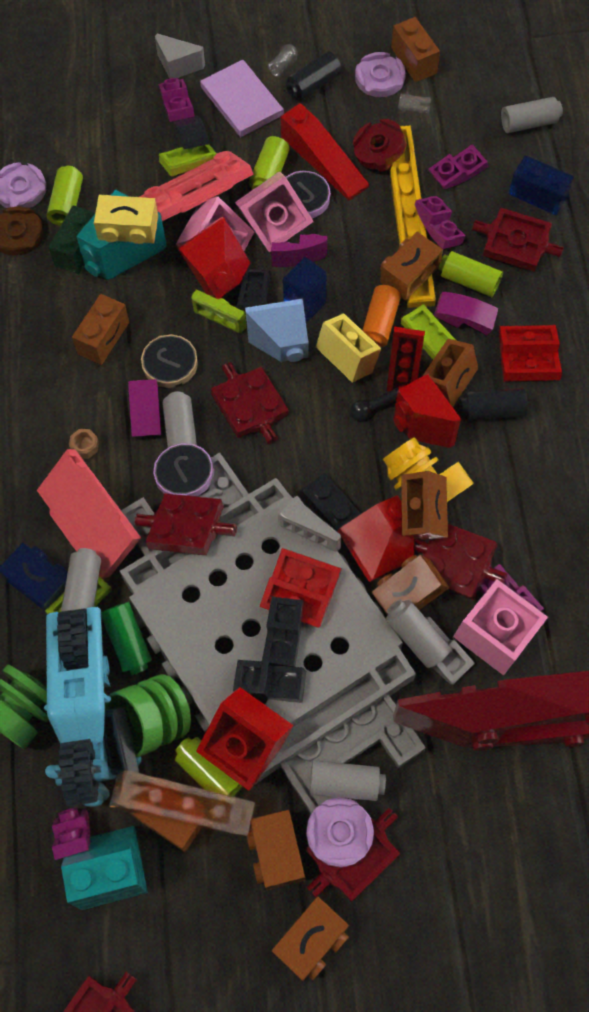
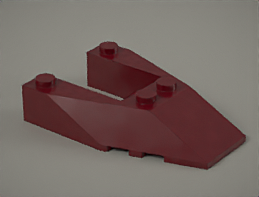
[393,671,589,751]

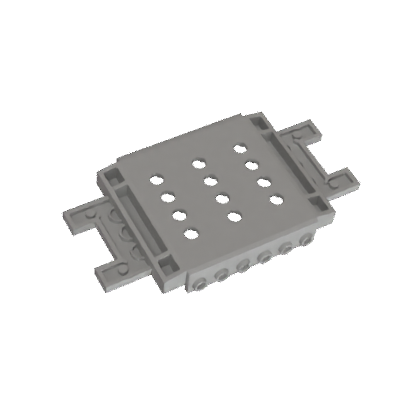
[120,453,426,815]

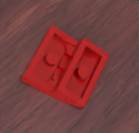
[499,325,562,381]
[259,548,342,628]

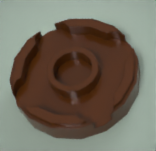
[0,206,44,256]

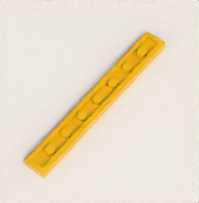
[389,125,436,308]

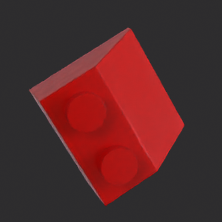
[393,374,461,448]
[196,687,294,791]

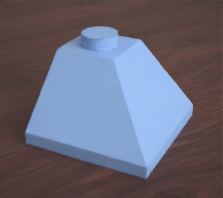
[245,299,308,362]

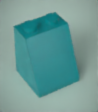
[76,190,167,280]
[61,826,148,910]

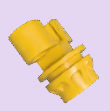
[383,437,474,502]

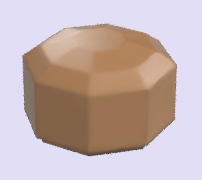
[69,429,99,459]

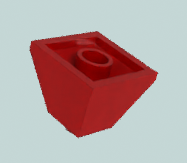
[178,217,251,299]
[337,495,414,582]

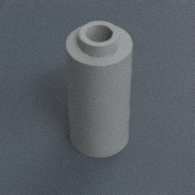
[501,97,563,133]
[163,391,197,448]
[61,548,101,611]
[386,599,450,668]
[309,761,386,801]

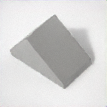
[155,33,205,78]

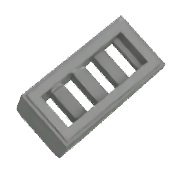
[278,498,341,552]

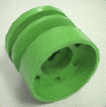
[0,664,49,750]
[105,674,191,757]

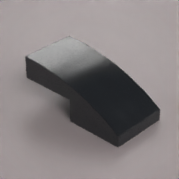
[174,115,209,150]
[262,596,304,667]
[233,660,307,703]

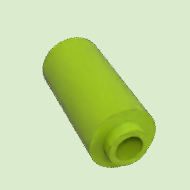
[249,136,290,190]
[46,166,83,226]
[438,251,503,298]
[175,737,242,807]

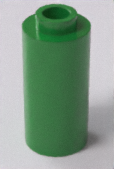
[101,601,152,675]

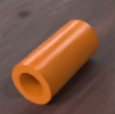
[362,285,401,347]

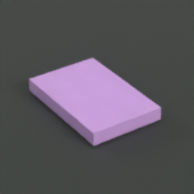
[200,60,284,138]

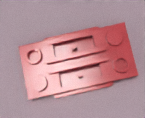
[139,151,253,221]
[37,449,141,579]

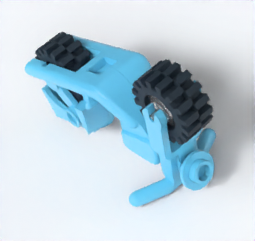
[44,607,142,807]

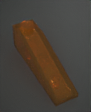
[109,770,254,836]

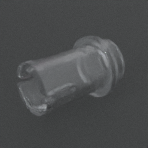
[267,44,298,77]
[398,92,431,114]

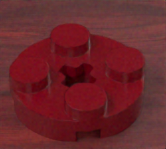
[353,119,407,172]

